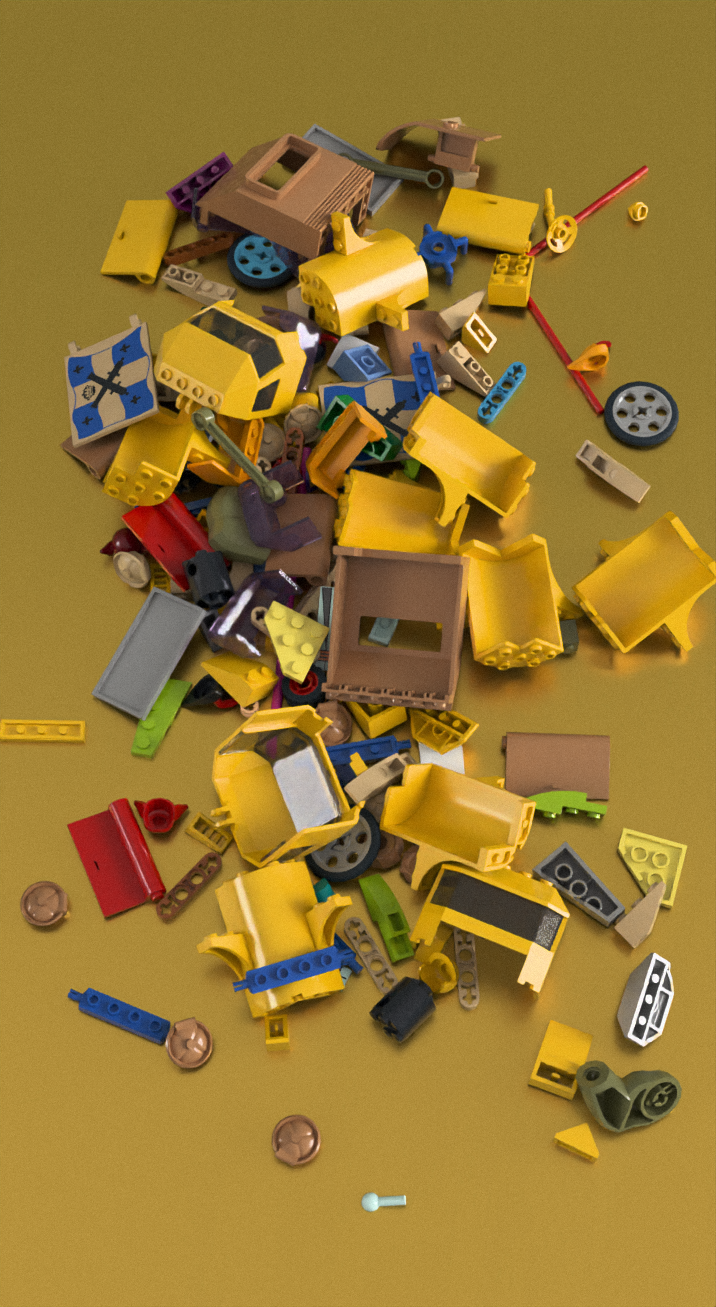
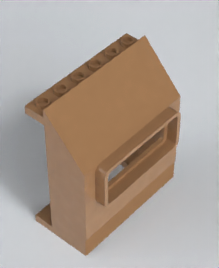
[195,133,374,261]
[321,546,470,711]

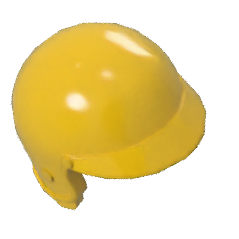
[418,952,460,994]

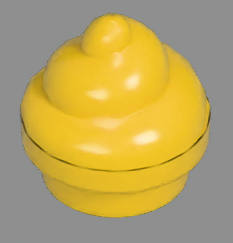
[628,201,648,221]

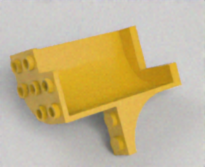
[298,211,429,337]
[403,391,536,527]
[102,397,231,506]
[333,469,470,556]
[571,510,716,654]
[436,533,583,670]
[379,763,536,891]
[196,859,353,1018]

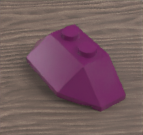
[165,152,233,215]

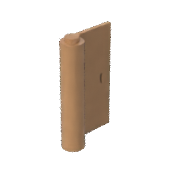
[381,310,456,391]
[60,405,167,480]
[264,493,339,586]
[502,732,610,799]

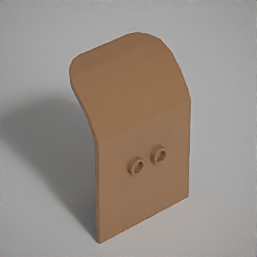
[376,119,501,173]

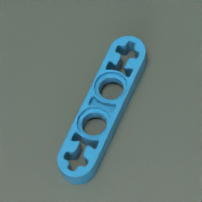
[477,362,526,424]

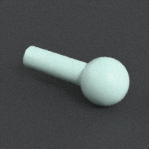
[361,1192,406,1212]

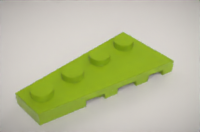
[131,678,193,758]

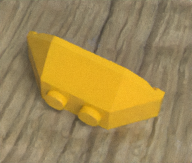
[409,707,479,755]

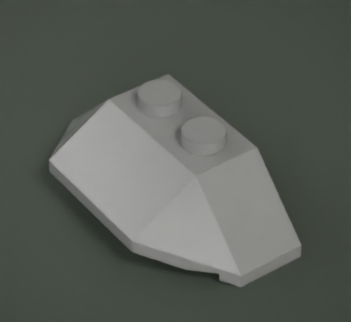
[617,953,674,1047]

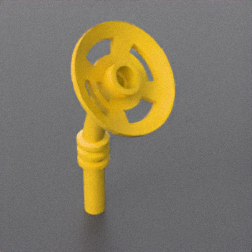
[543,188,577,253]

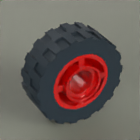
[281,664,327,709]

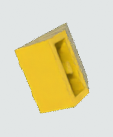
[488,253,534,307]
[528,1020,594,1100]

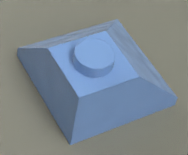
[332,344,392,382]

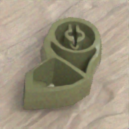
[206,486,274,565]
[575,1060,682,1133]

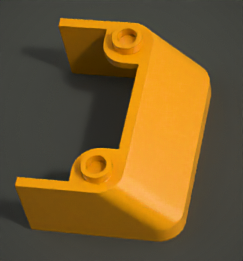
[305,401,387,499]
[187,409,264,489]

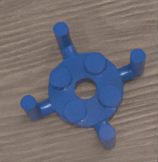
[416,224,468,285]

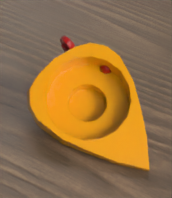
[567,341,612,371]

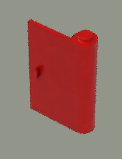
[121,492,230,592]
[67,798,167,918]

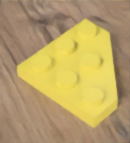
[264,601,330,684]
[617,828,687,909]

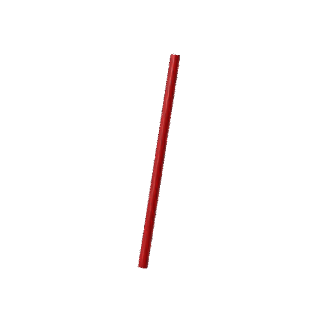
[525,165,649,256]
[527,295,604,415]

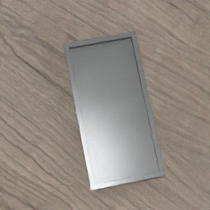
[286,124,404,216]
[91,587,207,721]

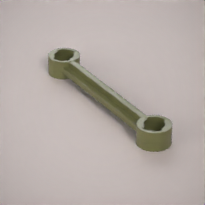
[338,152,444,189]
[191,407,284,504]

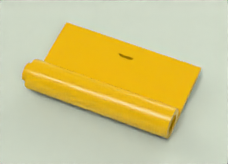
[437,187,539,255]
[100,199,180,284]

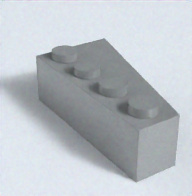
[532,842,625,927]

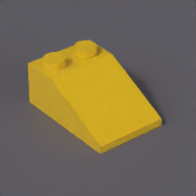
[201,651,280,707]
[345,701,407,739]

